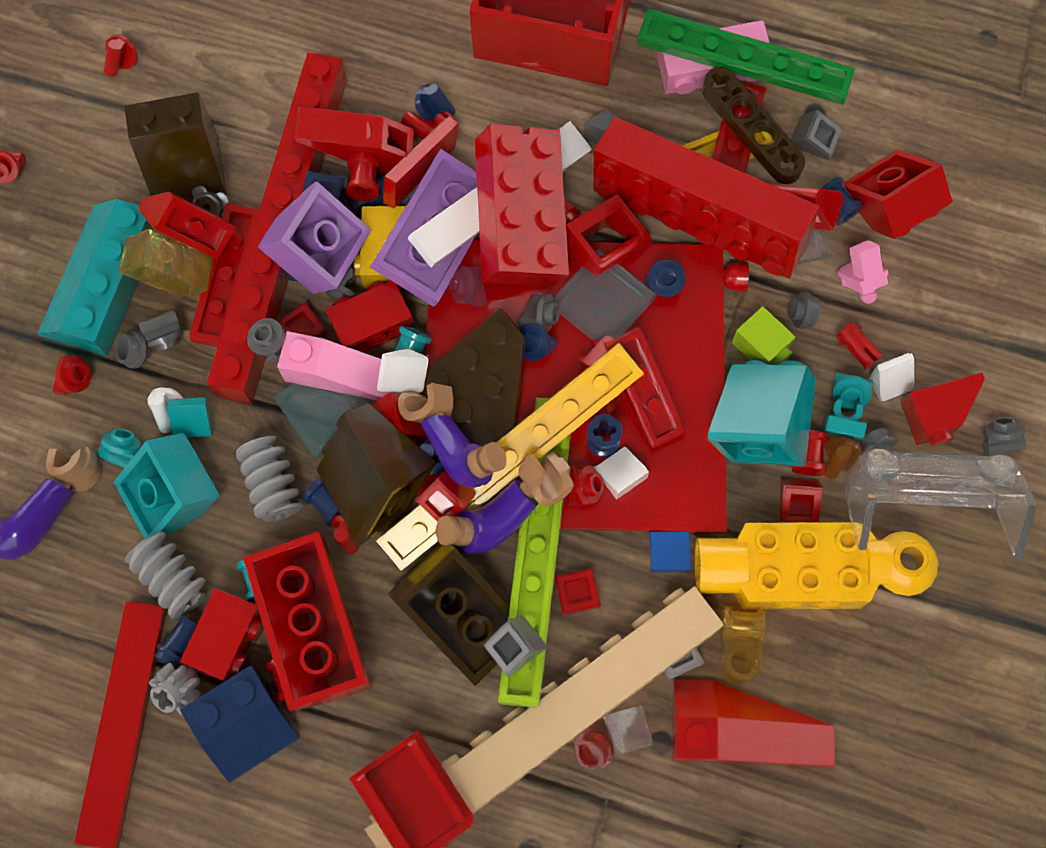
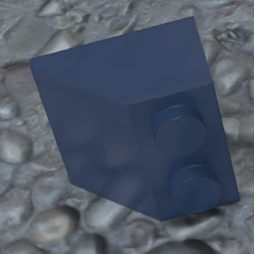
[180,666,299,783]

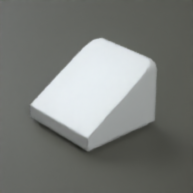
[377,349,428,393]
[869,353,915,401]
[594,447,649,500]

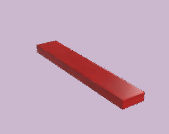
[74,601,167,848]

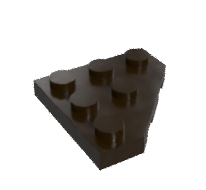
[422,308,527,447]

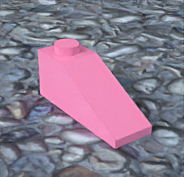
[277,331,397,401]

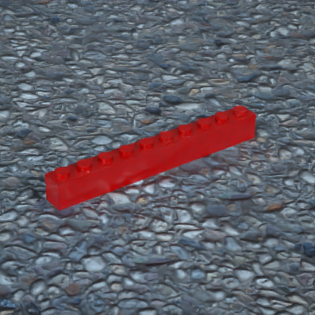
[207,52,347,405]

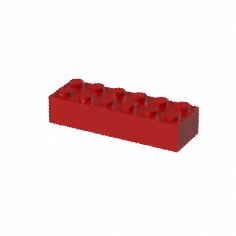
[593,117,820,279]

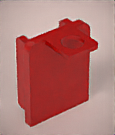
[349,730,474,848]

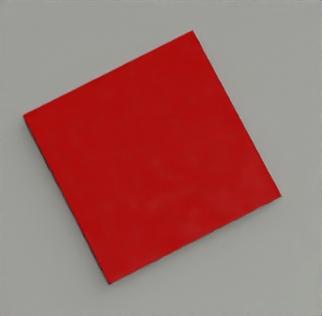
[418,240,727,534]

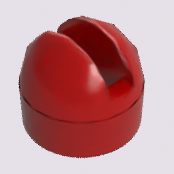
[723,262,749,292]

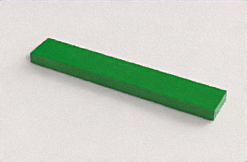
[637,9,855,105]

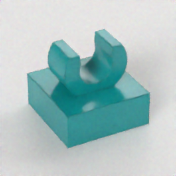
[820,399,867,442]

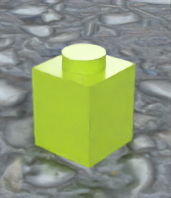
[732,306,795,365]

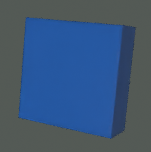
[649,532,691,573]

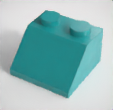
[113,433,220,539]

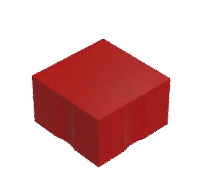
[469,0,631,87]

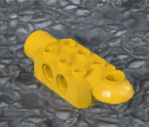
[694,522,939,609]

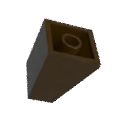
[124,92,228,203]
[316,403,436,545]

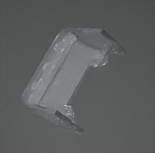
[844,449,1037,558]

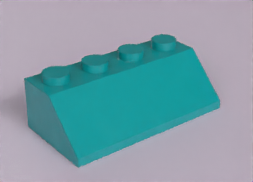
[37,199,160,357]

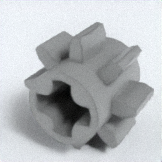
[149,663,202,715]

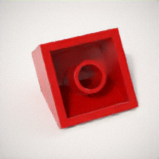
[843,149,953,239]

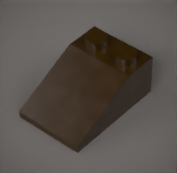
[388,544,510,686]

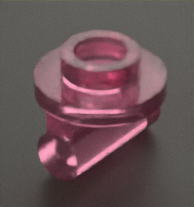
[450,266,487,307]

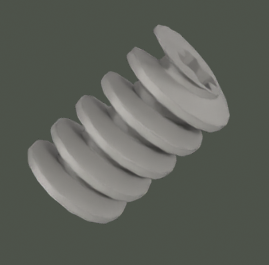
[235,436,304,522]
[124,532,206,620]

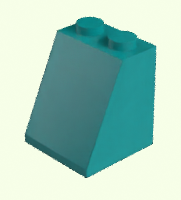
[708,360,816,466]

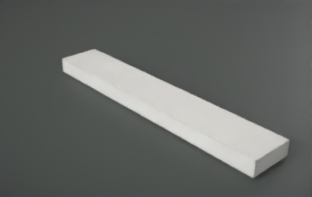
[407,121,592,268]

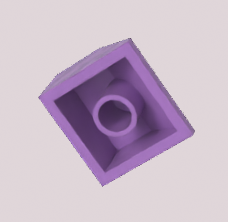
[258,182,371,294]

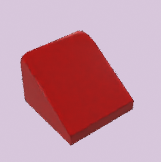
[415,470,476,522]
[779,477,823,523]

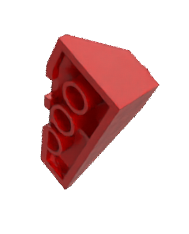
[672,679,835,767]

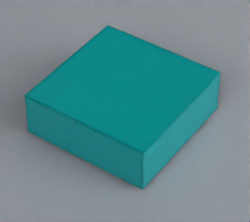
[167,397,213,437]

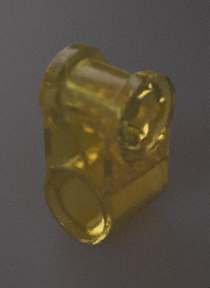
[720,606,765,686]

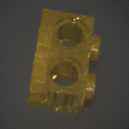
[118,229,213,298]

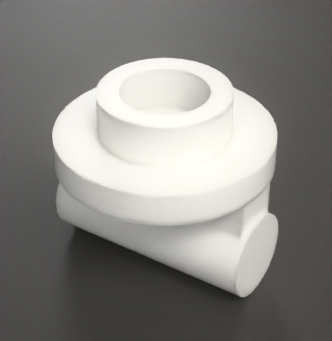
[148,387,184,433]

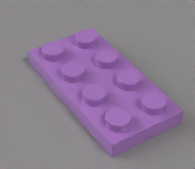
[370,149,477,307]

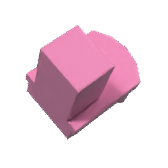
[837,240,888,304]

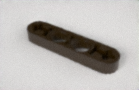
[702,68,805,184]

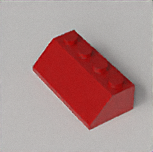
[243,531,373,711]

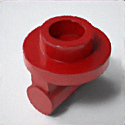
[103,34,138,77]
[0,149,26,183]
[52,355,91,396]
[567,465,604,508]
[331,516,359,554]

